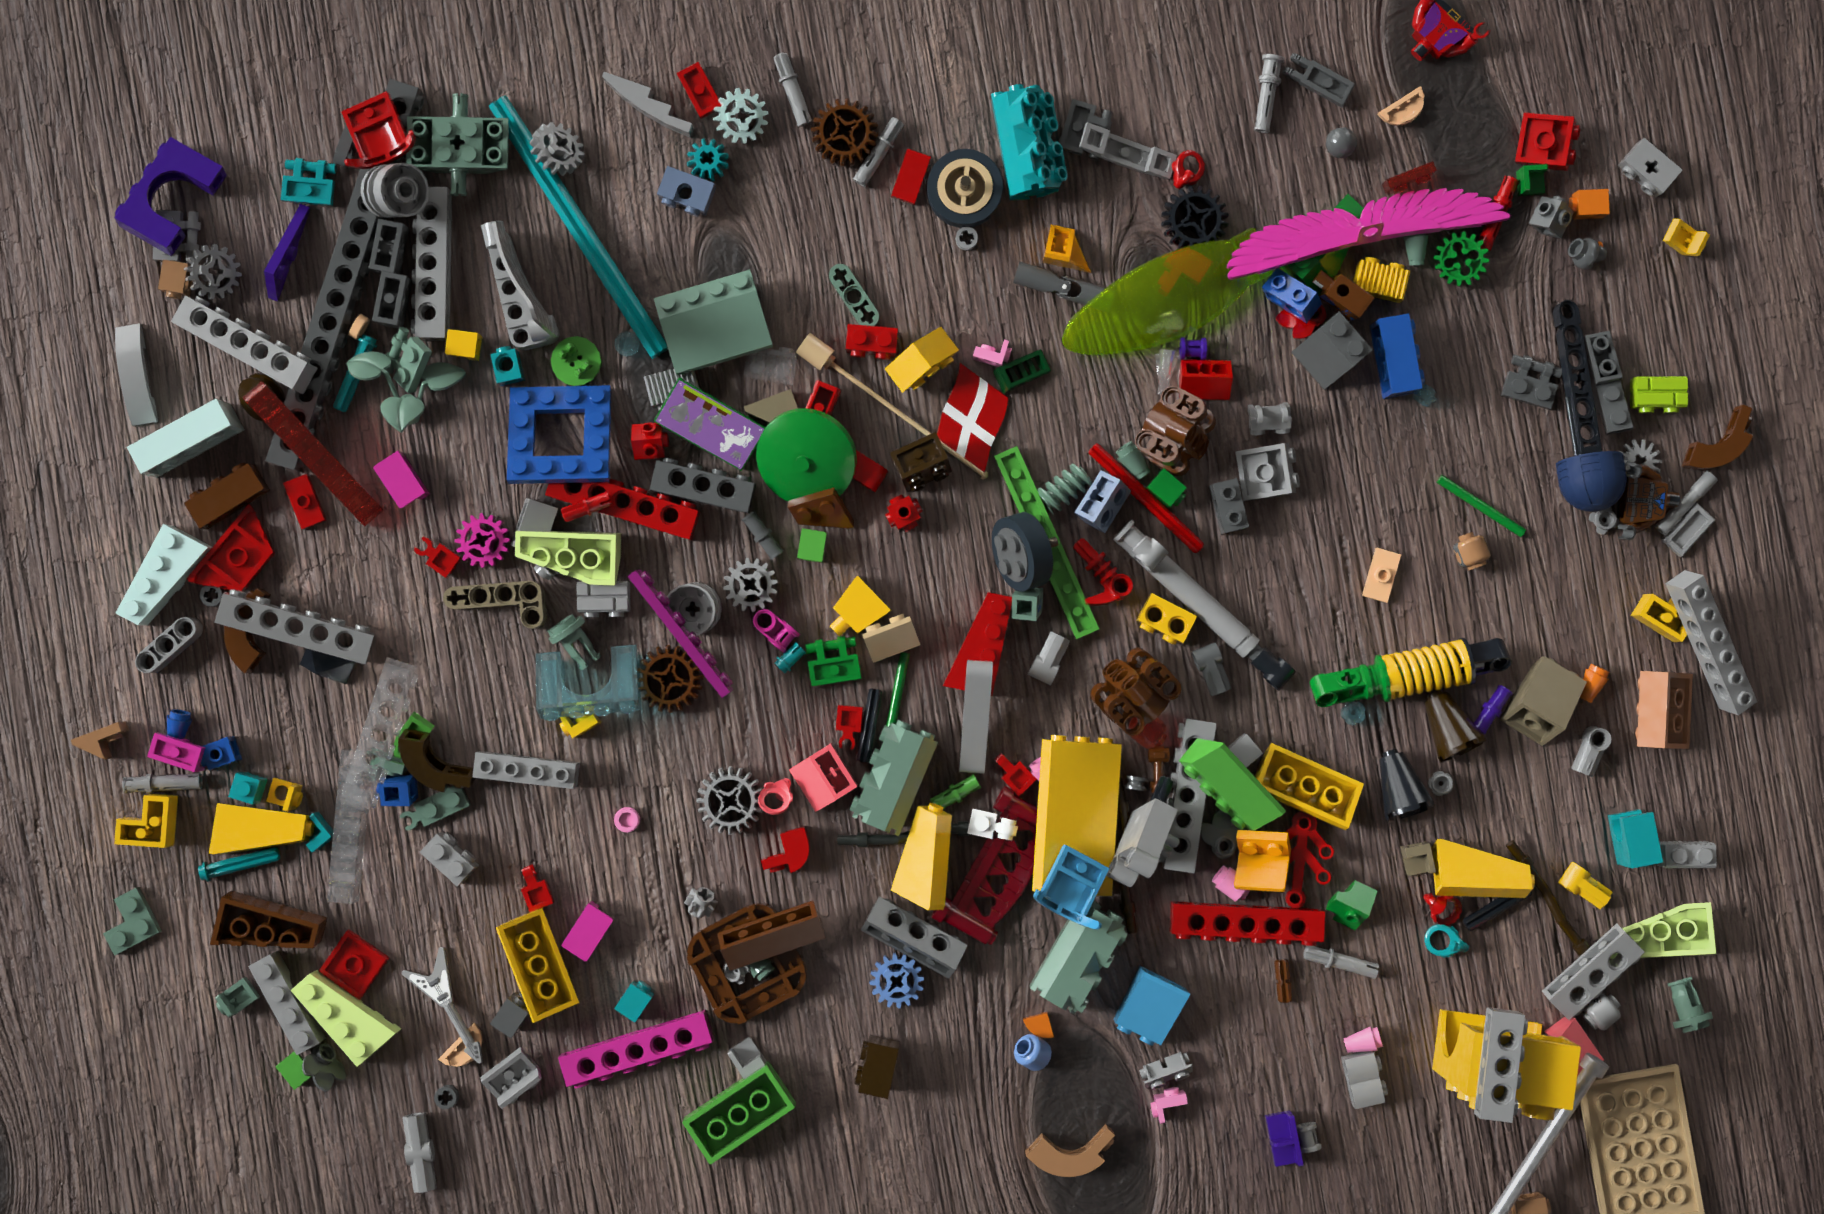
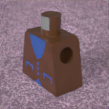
[1313,270,1375,321]

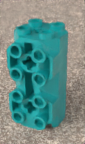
[991,84,1068,200]

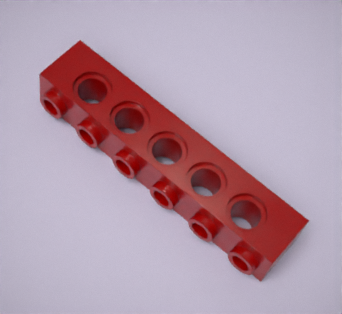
[545,479,700,541]
[1169,901,1325,946]

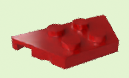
[186,504,275,592]

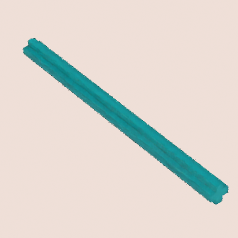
[489,95,668,359]

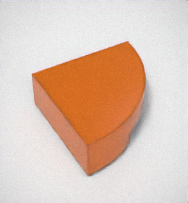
[1023,1012,1054,1038]

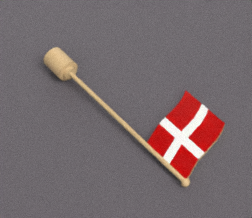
[796,333,1008,479]

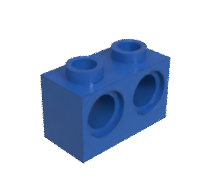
[1262,268,1322,323]

